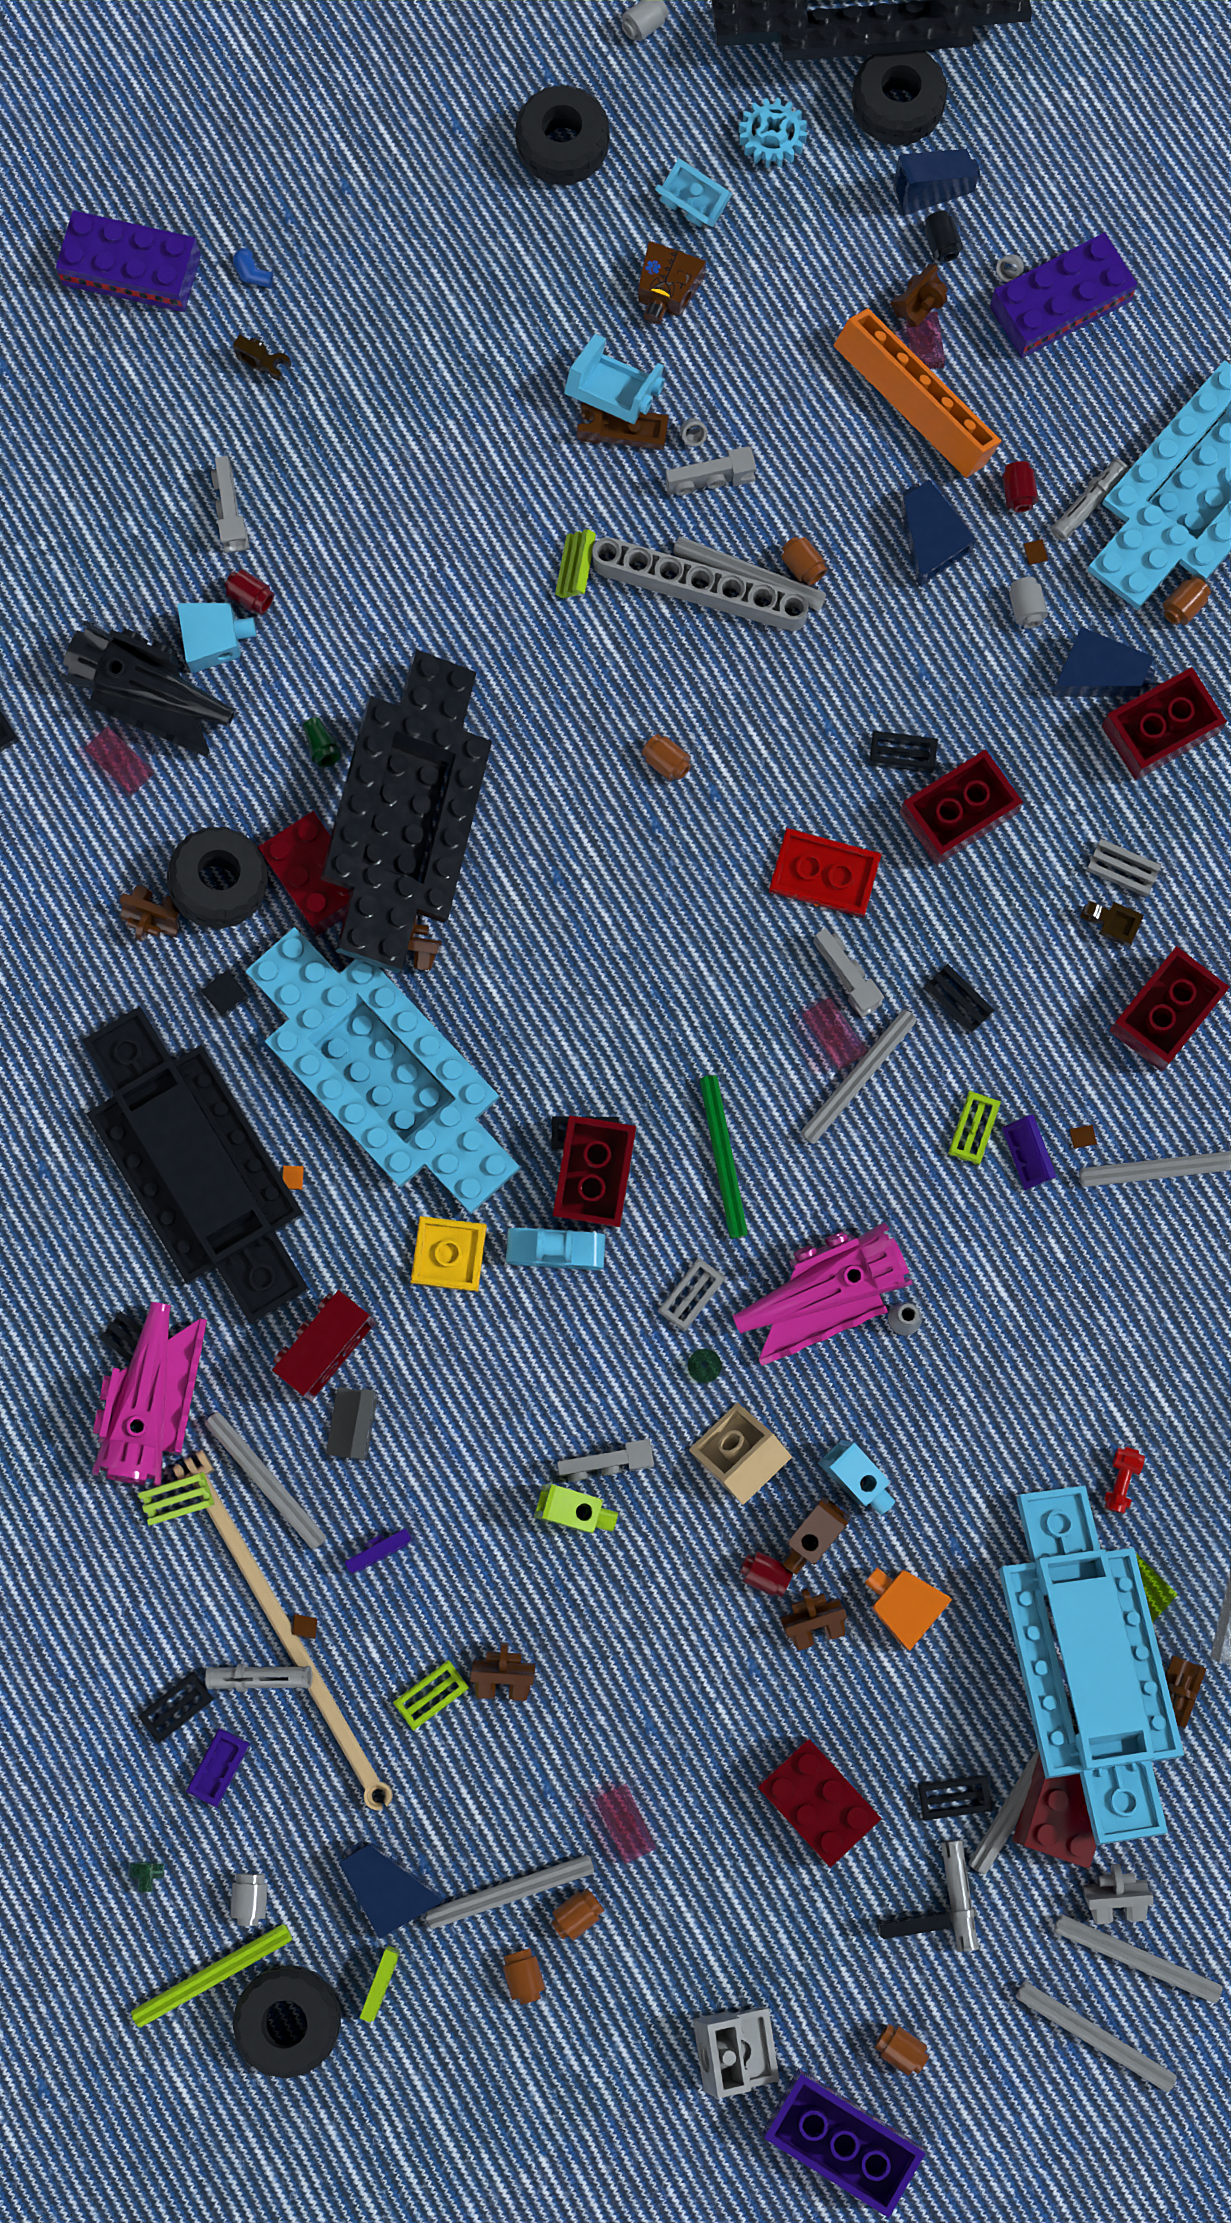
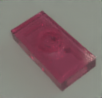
[905,311,945,369]
[84,726,155,796]
[802,997,867,1071]
[595,1783,657,1864]

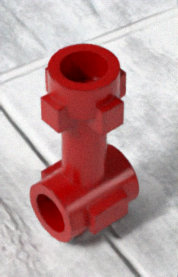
[1103,1447,1145,1514]

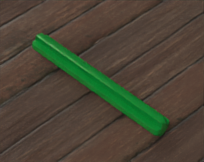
[700,1075,748,1239]

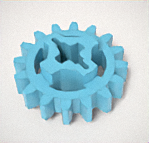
[739,98,807,168]

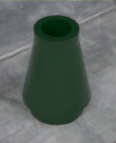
[302,717,342,768]

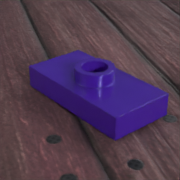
[1001,1115,1057,1190]
[344,1528,414,1574]
[186,1727,251,1808]

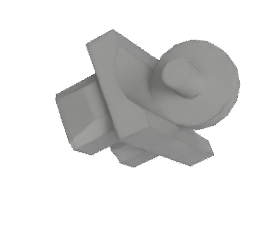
[1083,1864,1153,1925]

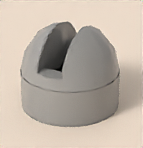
[996,254,1024,282]
[680,418,708,446]

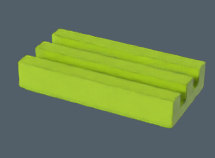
[555,529,596,599]
[947,1091,1001,1166]
[138,1472,214,1526]
[393,1660,470,1731]
[360,1945,401,2023]

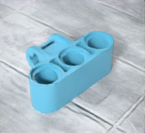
[506,1228,606,1270]

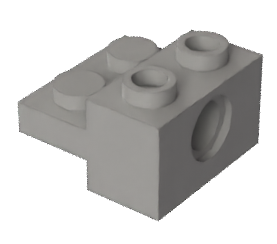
[693,2006,780,2099]

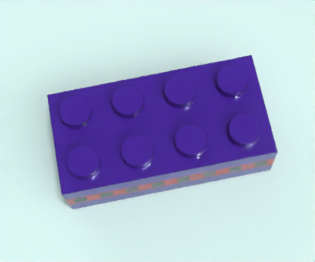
[56,210,201,313]
[990,232,1137,359]
[762,2068,926,2218]

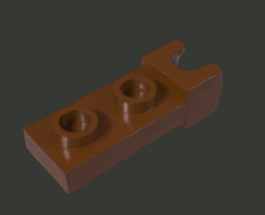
[577,402,669,450]

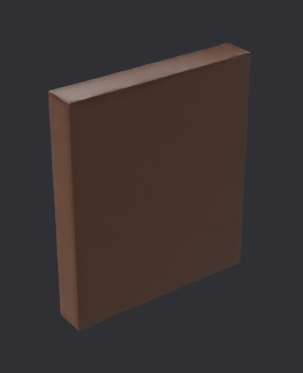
[1023,539,1048,565]
[1069,1125,1097,1149]
[292,1614,317,1639]

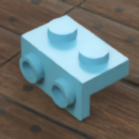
[655,158,733,228]

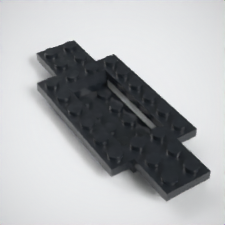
[711,0,1032,62]
[320,649,492,973]
[82,1006,310,1325]

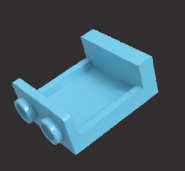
[564,334,665,424]

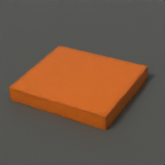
[283,1165,304,1190]

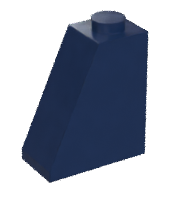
[893,149,980,216]
[901,479,976,587]
[1052,627,1155,697]
[338,1841,444,1939]

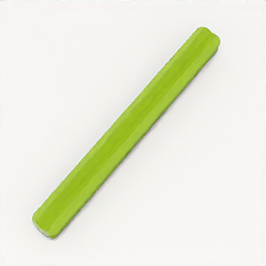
[131,1924,292,2028]

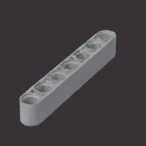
[592,537,809,631]

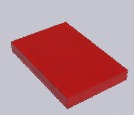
[768,828,882,918]

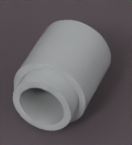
[621,0,669,41]
[1009,577,1048,629]
[230,1873,268,1926]

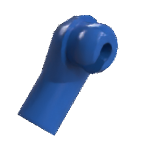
[233,248,273,288]

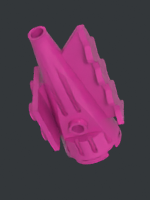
[732,1222,913,1366]
[92,1302,207,1486]

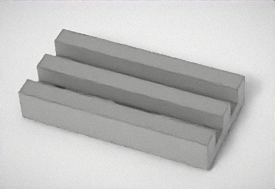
[1086,839,1162,897]
[658,1258,726,1333]

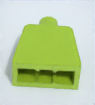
[533,1484,618,1533]

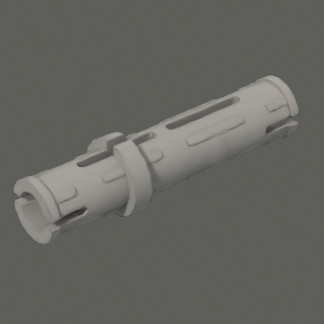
[1050,458,1129,542]
[205,1664,313,1692]
[940,1840,979,1952]

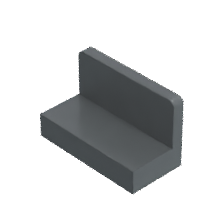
[326,1387,378,1461]

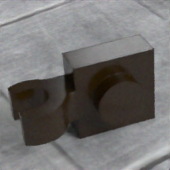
[233,334,292,381]
[1080,901,1144,947]

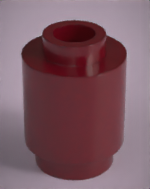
[1002,461,1039,513]
[224,569,275,615]
[739,1551,793,1597]

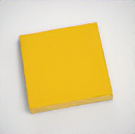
[410,1216,487,1292]

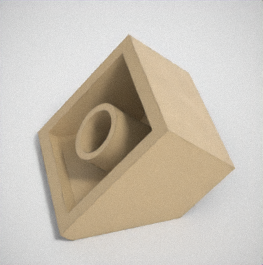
[689,1402,792,1505]

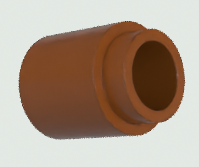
[781,537,828,586]
[1163,576,1211,625]
[642,734,691,781]
[551,1888,605,1941]
[503,1948,546,2005]
[873,2023,929,2076]

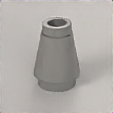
[888,1302,922,1336]

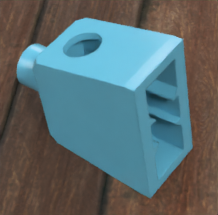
[177,603,257,673]
[818,1439,895,1515]

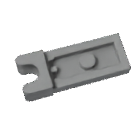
[665,446,757,496]
[211,456,250,553]
[813,928,885,1018]
[557,1439,654,1482]

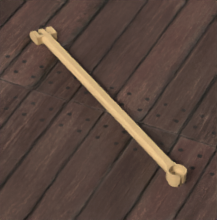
[172,1450,393,1810]

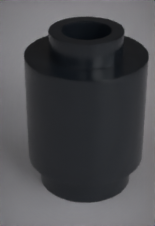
[924,210,963,262]

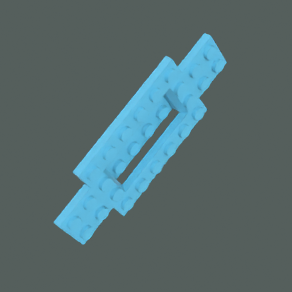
[1087,360,1231,610]
[245,927,521,1214]
[999,1486,1184,1846]

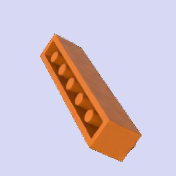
[833,308,1002,478]

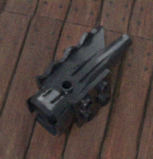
[61,621,236,758]

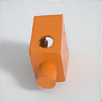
[864,1567,952,1651]

